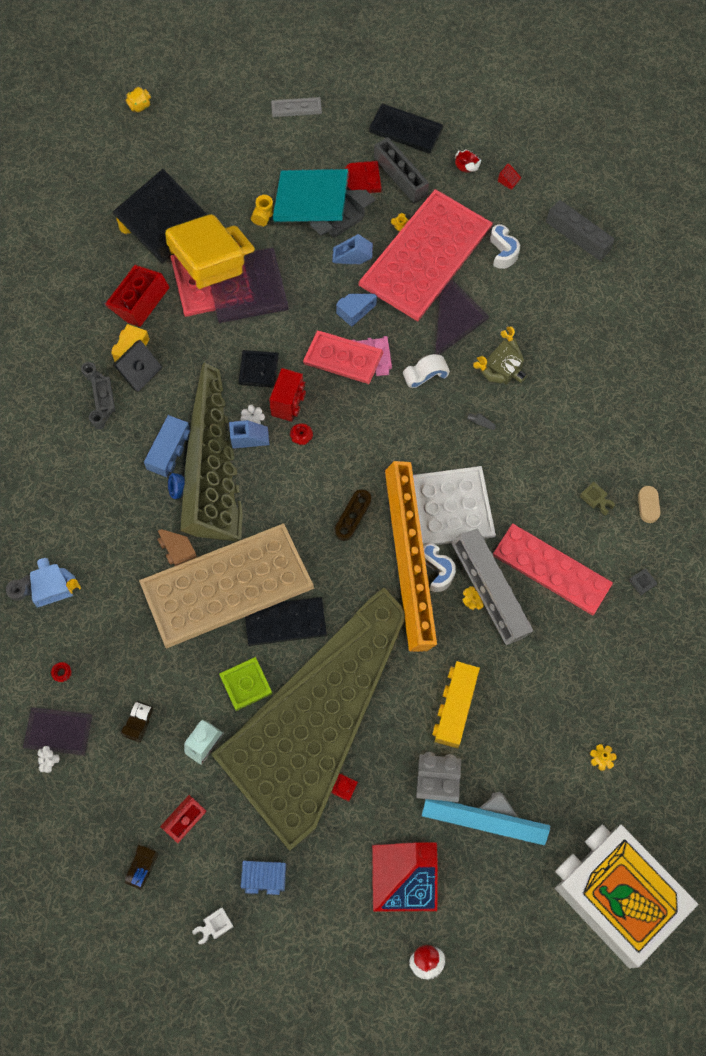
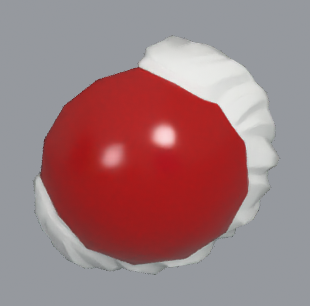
[455,150,481,173]
[410,945,445,980]

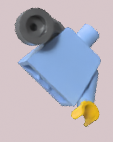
[6,558,81,608]

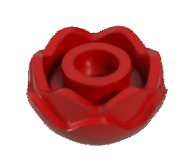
[290,423,313,445]

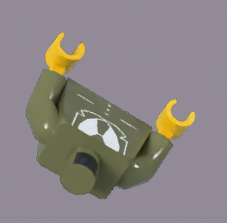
[473,327,527,385]

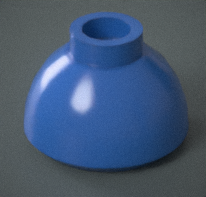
[168,473,185,500]

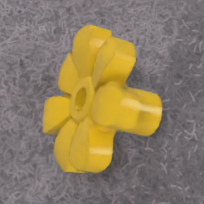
[463,586,484,610]
[590,744,617,771]

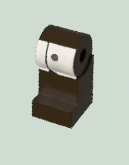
[121,701,153,743]

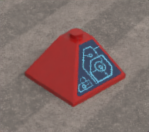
[372,842,438,912]

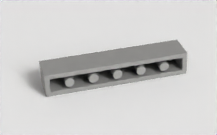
[451,528,533,646]

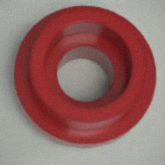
[51,662,72,682]

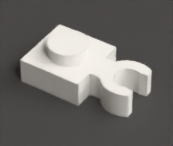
[192,908,234,945]

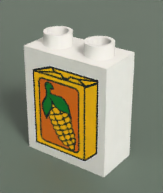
[554,824,698,968]

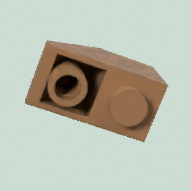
[157,529,197,566]

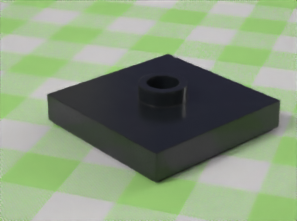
[113,340,162,392]
[238,350,279,388]

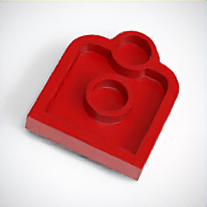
[345,161,381,193]

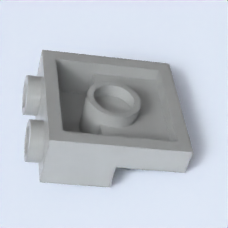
[416,752,461,802]

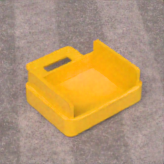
[165,214,255,289]

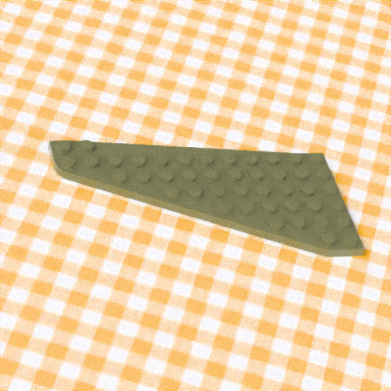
[211,587,405,851]

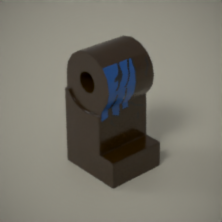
[125,844,159,890]

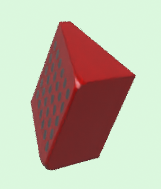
[498,164,521,190]

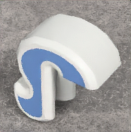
[490,224,520,268]
[403,354,450,388]
[423,543,456,592]

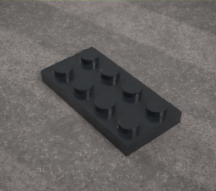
[369,103,443,154]
[245,597,327,646]

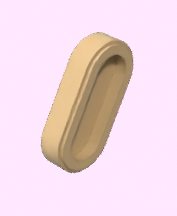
[638,486,660,523]

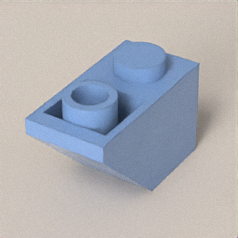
[229,420,269,449]

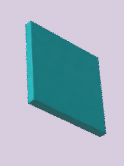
[273,169,349,222]

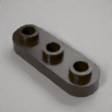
[335,489,371,541]

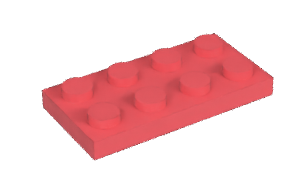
[303,330,383,384]

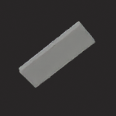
[271,97,322,117]

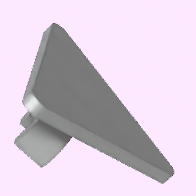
[479,792,518,818]

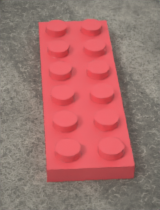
[493,523,613,616]

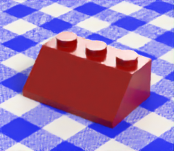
[105,265,170,327]

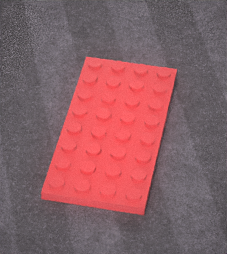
[359,189,493,321]

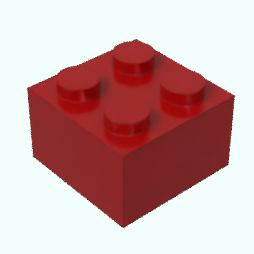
[269,368,306,422]

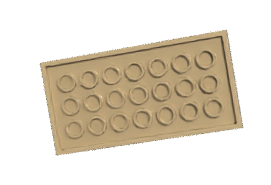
[139,523,314,649]

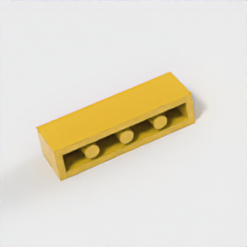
[432,661,480,749]

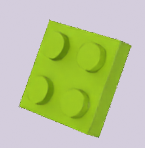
[219,657,272,711]

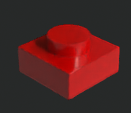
[331,773,358,802]

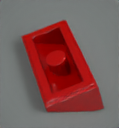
[160,795,207,843]

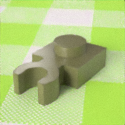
[580,482,615,516]

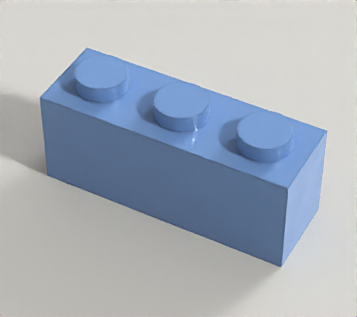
[144,415,190,477]

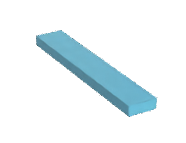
[422,799,550,845]

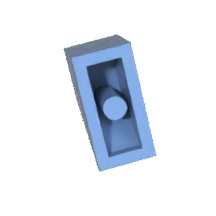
[333,234,373,264]
[336,294,377,327]

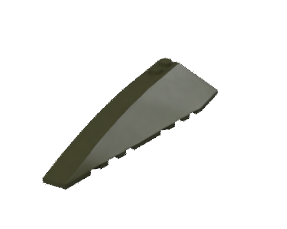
[180,363,243,542]

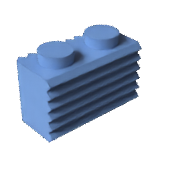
[241,861,286,895]

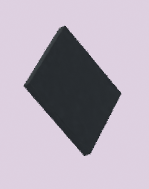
[113,169,208,264]

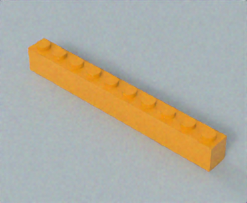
[385,461,437,651]

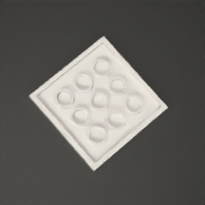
[413,466,496,545]

